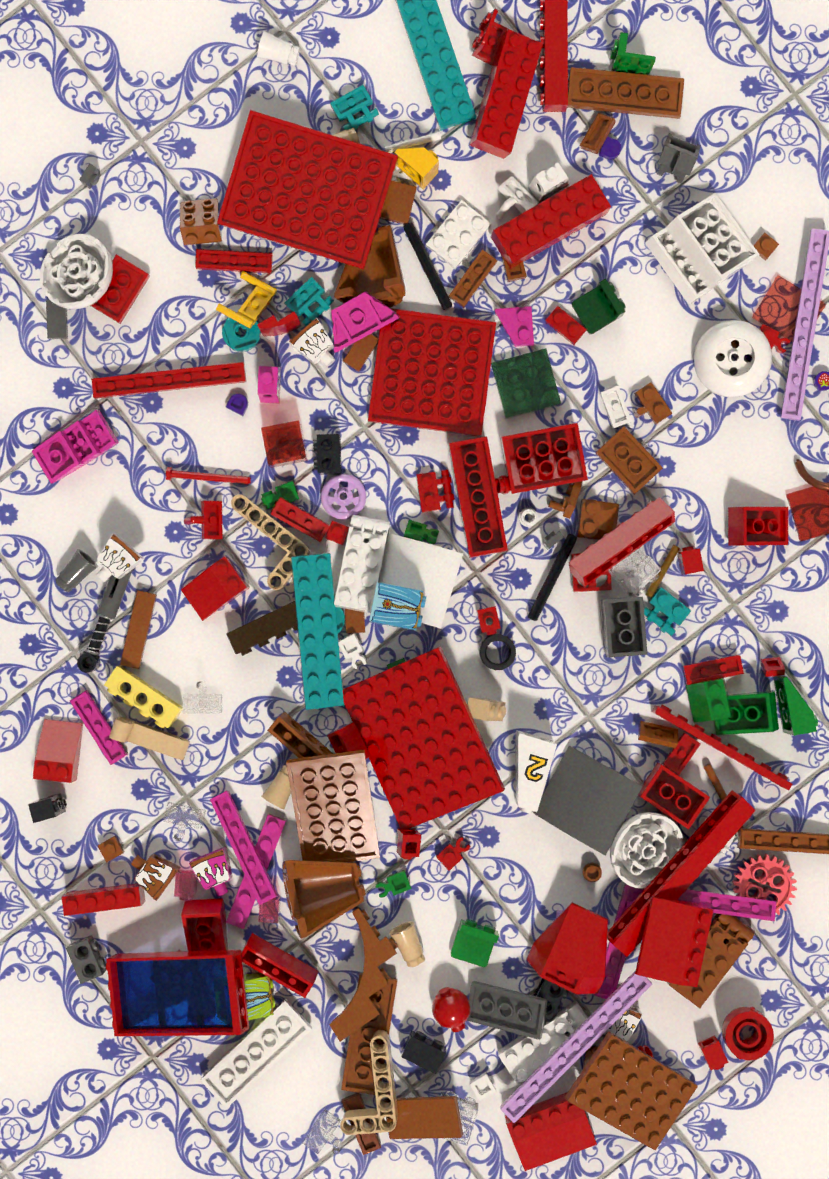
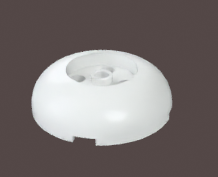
[40,234,113,309]
[694,320,772,397]
[610,812,683,888]

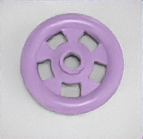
[321,474,366,520]

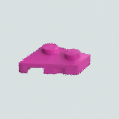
[494,306,534,347]

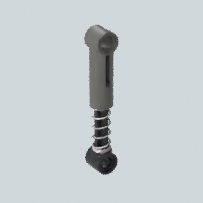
[77,567,136,673]

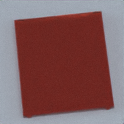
[752,275,826,342]
[786,482,829,542]

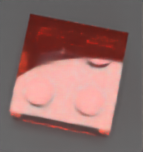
[261,420,308,468]

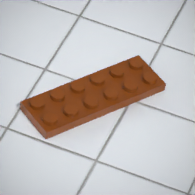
[567,67,684,119]
[341,973,397,1095]

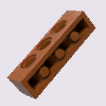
[267,711,334,758]

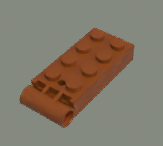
[667,913,755,1008]

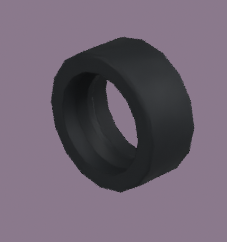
[479,634,516,670]

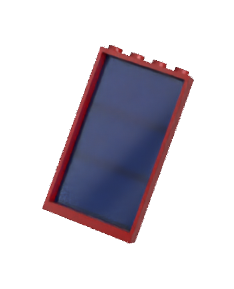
[106,950,249,1037]

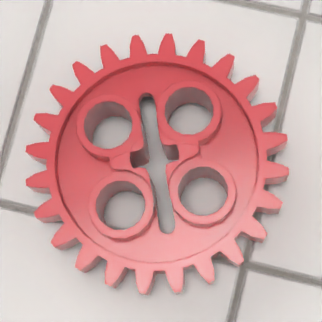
[732,854,797,915]

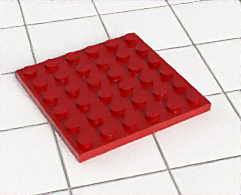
[368,308,496,437]

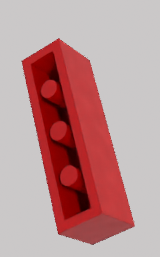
[61,883,146,916]
[241,933,319,998]

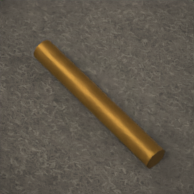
[645,545,680,598]

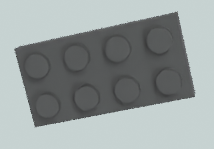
[467,981,548,1040]

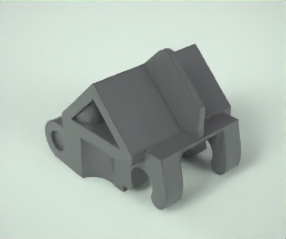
[657,133,701,184]

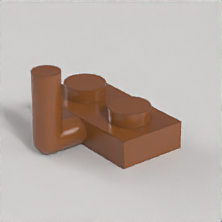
[634,382,672,425]
[548,481,583,519]

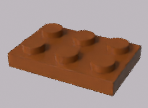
[595,426,663,495]

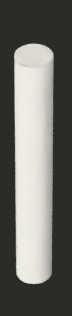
[384,132,441,153]

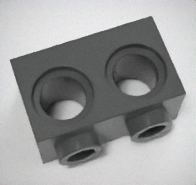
[66,935,106,984]

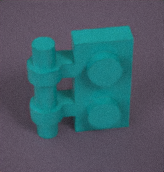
[330,85,379,130]
[284,277,334,326]
[644,587,691,636]

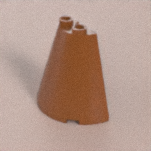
[334,225,406,308]
[282,860,366,939]

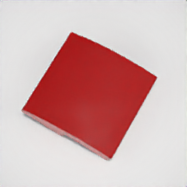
[257,312,301,336]

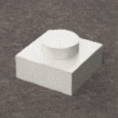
[469,1072,496,1101]

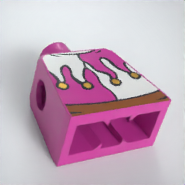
[258,366,281,404]
[189,846,232,897]

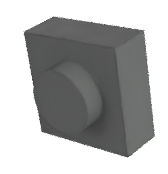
[79,163,100,189]
[543,531,564,550]

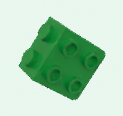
[610,32,656,75]
[451,919,499,967]

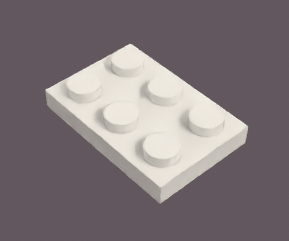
[426,200,491,270]

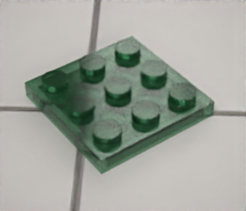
[491,348,561,419]

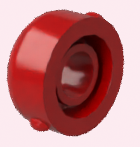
[722,1007,774,1061]

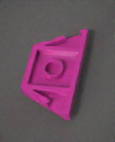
[332,291,400,353]

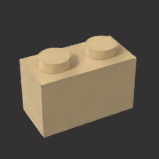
[468,697,506,721]

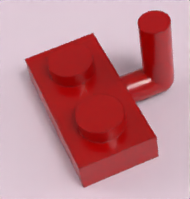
[184,501,223,540]

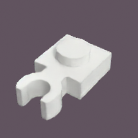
[338,632,367,669]

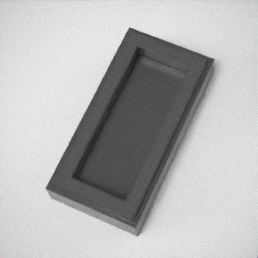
[46,300,68,339]

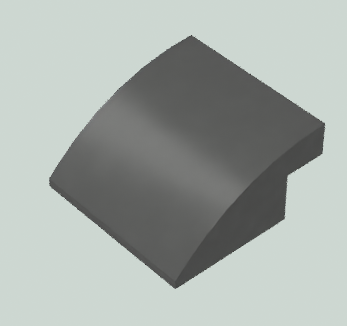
[533,746,643,856]

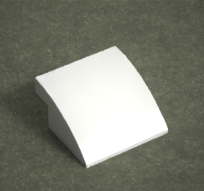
[645,193,760,305]
[378,533,463,629]

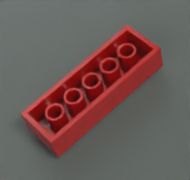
[469,29,543,159]
[491,174,611,269]
[448,436,508,558]

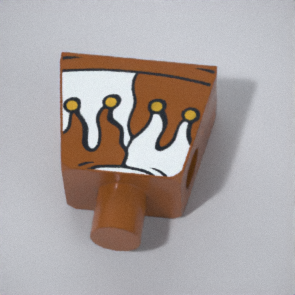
[131,854,181,901]

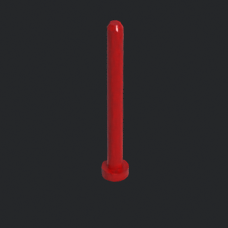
[166,467,251,484]

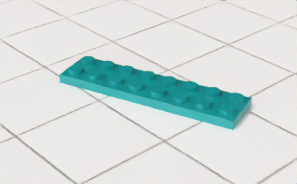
[395,0,476,131]
[291,553,344,710]

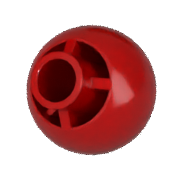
[432,987,470,1032]

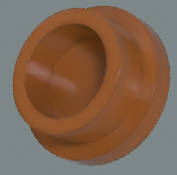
[582,862,602,882]

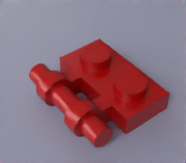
[416,470,455,513]

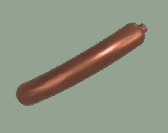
[795,459,829,491]

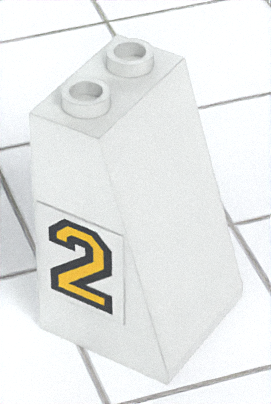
[515,730,557,814]

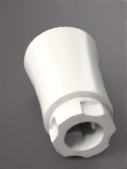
[257,31,300,66]

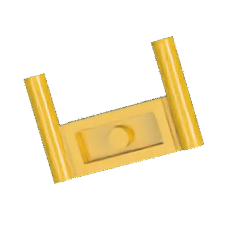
[216,271,277,328]

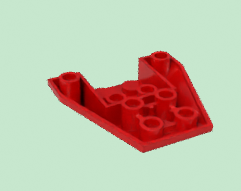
[527,902,608,994]

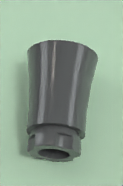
[55,549,98,593]

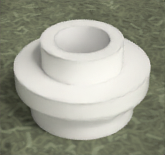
[519,508,538,527]

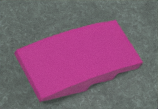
[32,410,119,484]

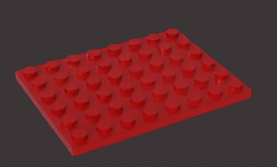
[217,110,399,270]
[343,646,505,831]

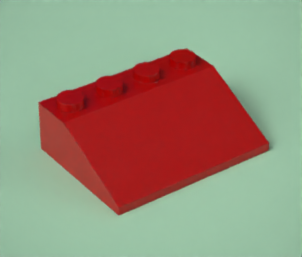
[500,423,588,494]
[635,896,713,987]
[505,1092,597,1171]

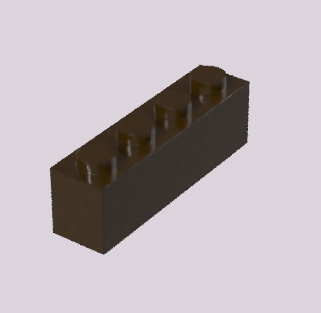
[226,601,298,656]

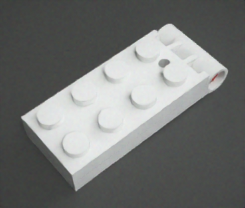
[334,515,390,613]
[498,1001,588,1087]

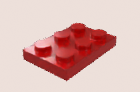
[90,254,150,324]

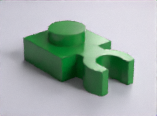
[404,520,439,544]
[375,870,411,898]

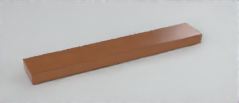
[737,828,829,854]

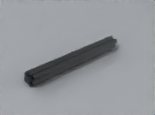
[404,222,452,310]
[528,534,577,621]

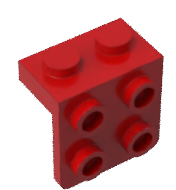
[471,9,508,66]

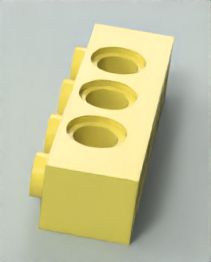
[104,665,184,729]

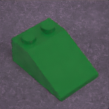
[773,676,818,736]
[715,691,779,735]

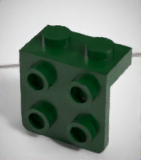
[572,278,626,334]

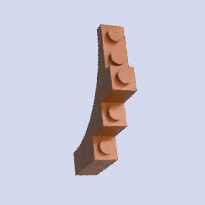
[329,907,398,1042]

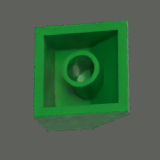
[686,678,732,723]

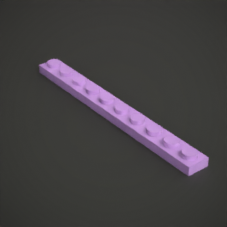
[780,229,829,421]
[500,970,652,1123]

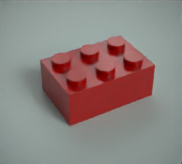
[638,762,710,829]

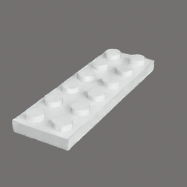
[200,999,312,1109]

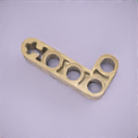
[109,717,190,760]

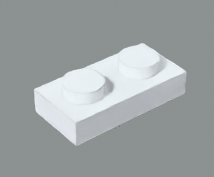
[600,386,632,429]

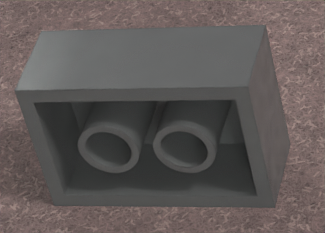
[601,597,648,658]

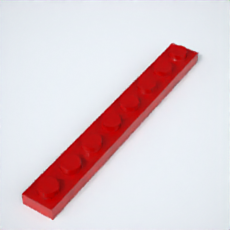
[91,362,246,399]
[651,705,793,791]

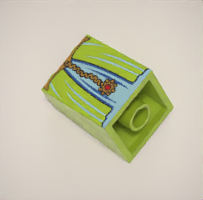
[214,973,275,1024]

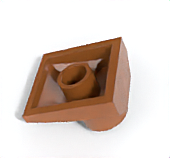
[577,499,619,540]

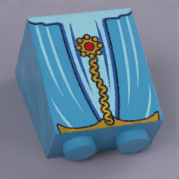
[369,582,427,631]

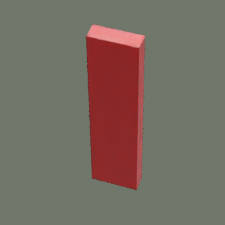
[195,249,273,274]

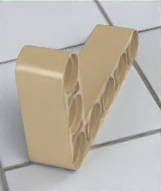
[231,494,310,590]
[340,1030,398,1135]

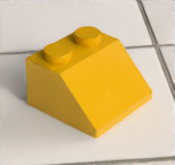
[394,147,439,190]

